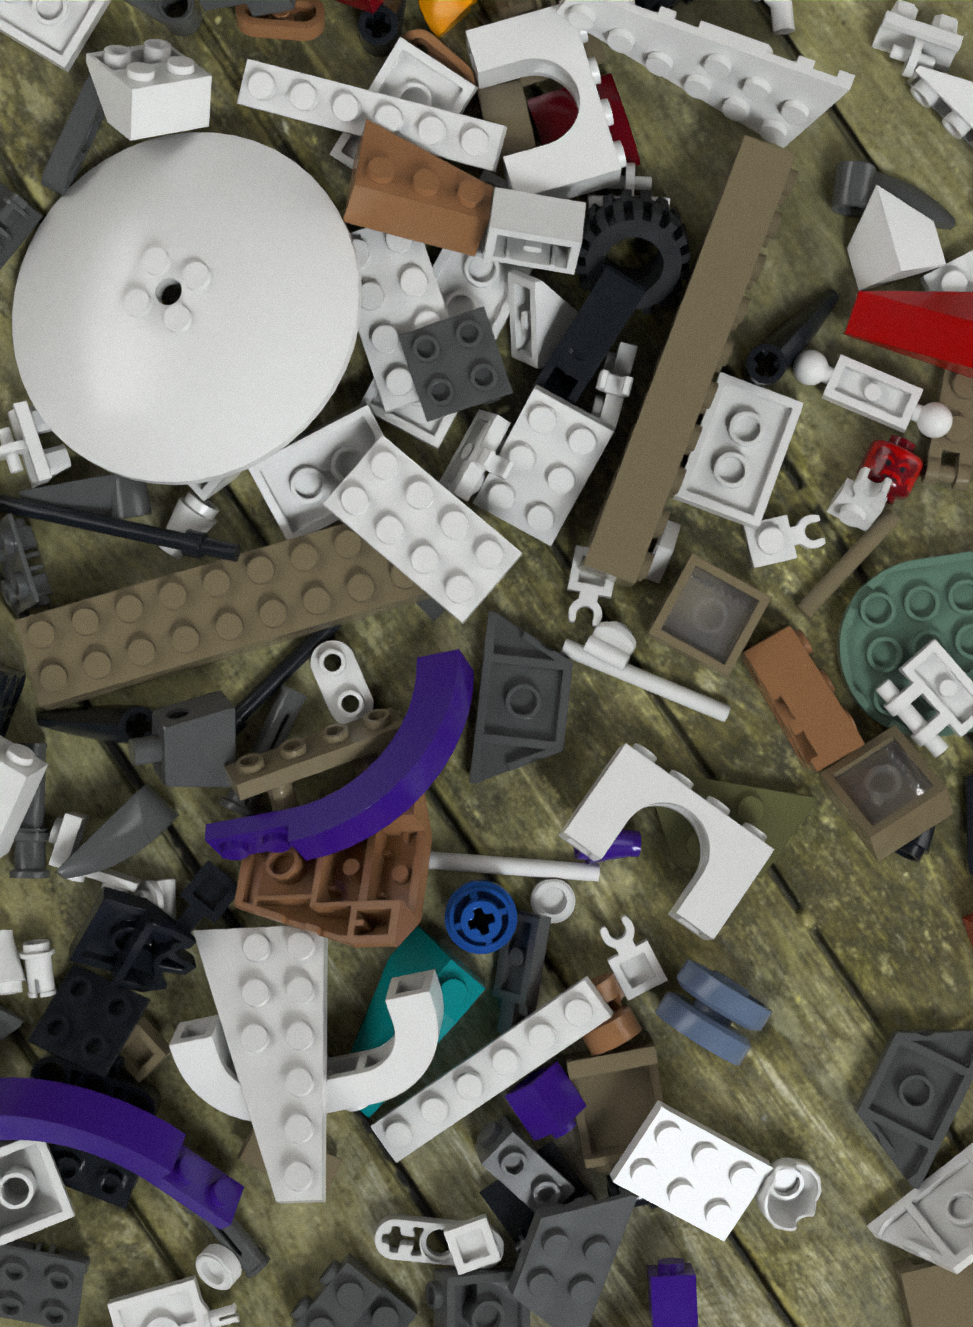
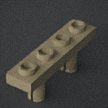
[224,707,403,812]

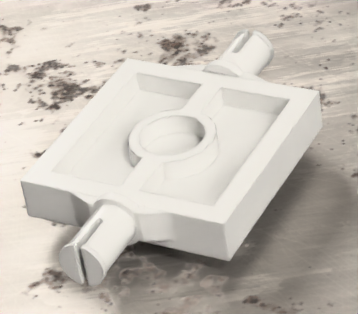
[107,1275,240,1327]

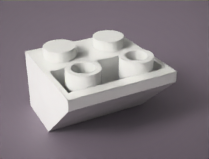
[86,39,212,141]
[482,187,586,275]

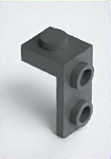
[474,1114,575,1212]

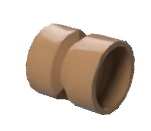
[582,972,642,1056]

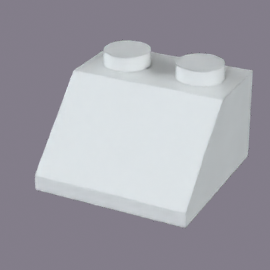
[0,1140,76,1246]

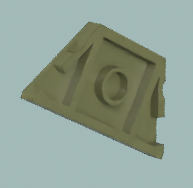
[655,772,816,879]

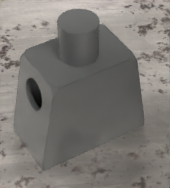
[128,691,236,787]

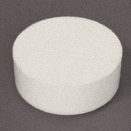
[530,878,575,923]
[195,1244,242,1290]

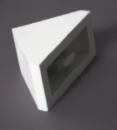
[508,270,578,369]

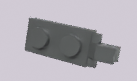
[492,909,551,1034]

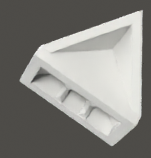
[847,184,946,291]

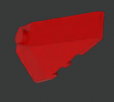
[844,291,973,379]

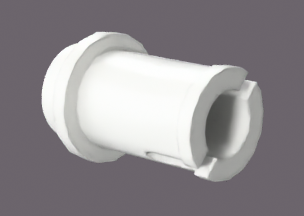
[19,939,57,998]

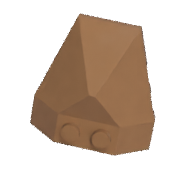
[234,792,432,948]

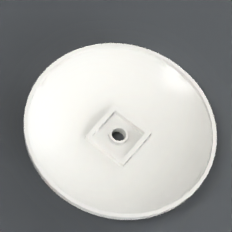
[12,132,362,485]

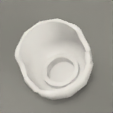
[755,1157,822,1231]

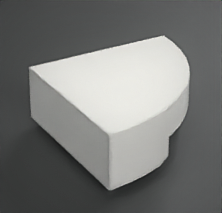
[646,520,681,583]

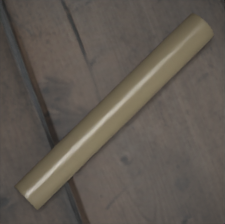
[796,509,900,618]

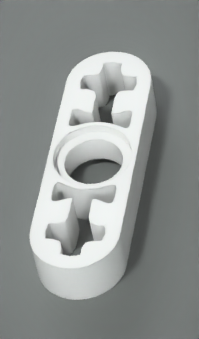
[375,1214,504,1269]

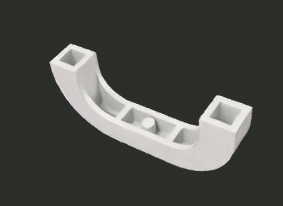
[169,969,444,1121]

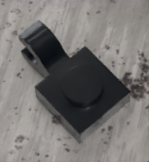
[177,860,238,933]

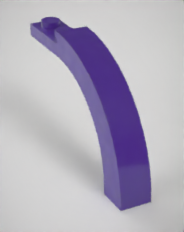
[205,649,474,861]
[0,1077,244,1230]

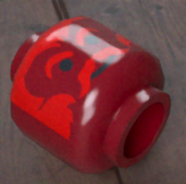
[857,435,923,505]

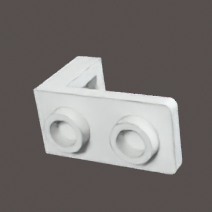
[48,810,143,893]

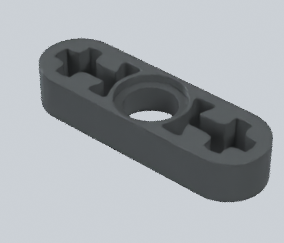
[41,74,105,196]

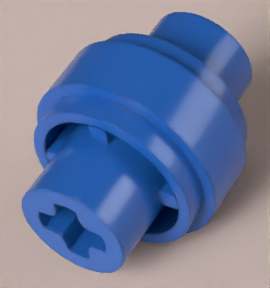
[445,879,517,954]

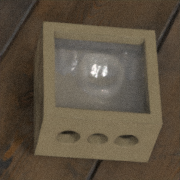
[644,553,772,677]
[820,725,953,862]

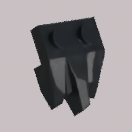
[69,886,197,992]

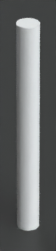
[560,638,731,722]
[428,851,600,882]

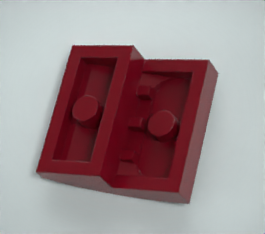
[526,73,640,170]

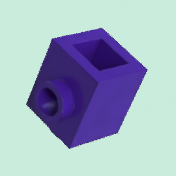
[504,1061,587,1141]
[647,1257,698,1327]

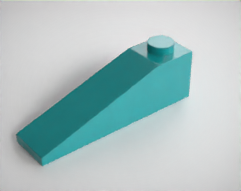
[350,925,486,1118]

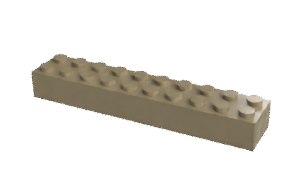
[578,135,799,588]
[15,524,431,710]

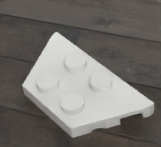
[867,1143,973,1274]

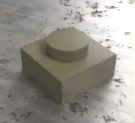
[120,1017,171,1083]

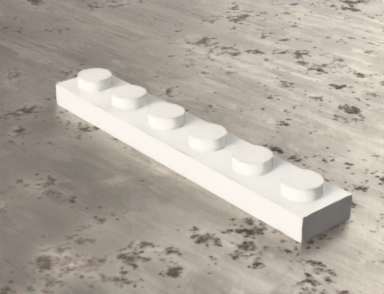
[237,59,507,172]
[370,976,614,1163]

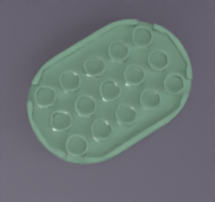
[837,551,973,737]

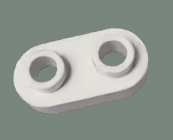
[311,640,374,724]

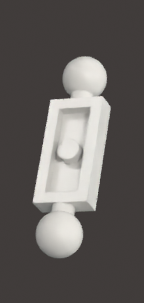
[793,350,953,438]

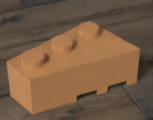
[343,119,494,257]
[740,625,865,772]

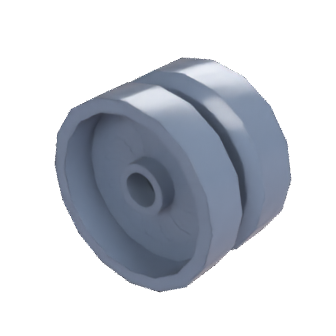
[655,958,773,1066]

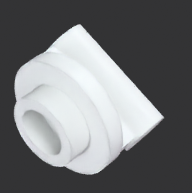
[583,621,636,671]
[134,878,176,920]

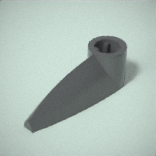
[831,161,955,230]
[19,474,152,519]
[56,783,180,879]

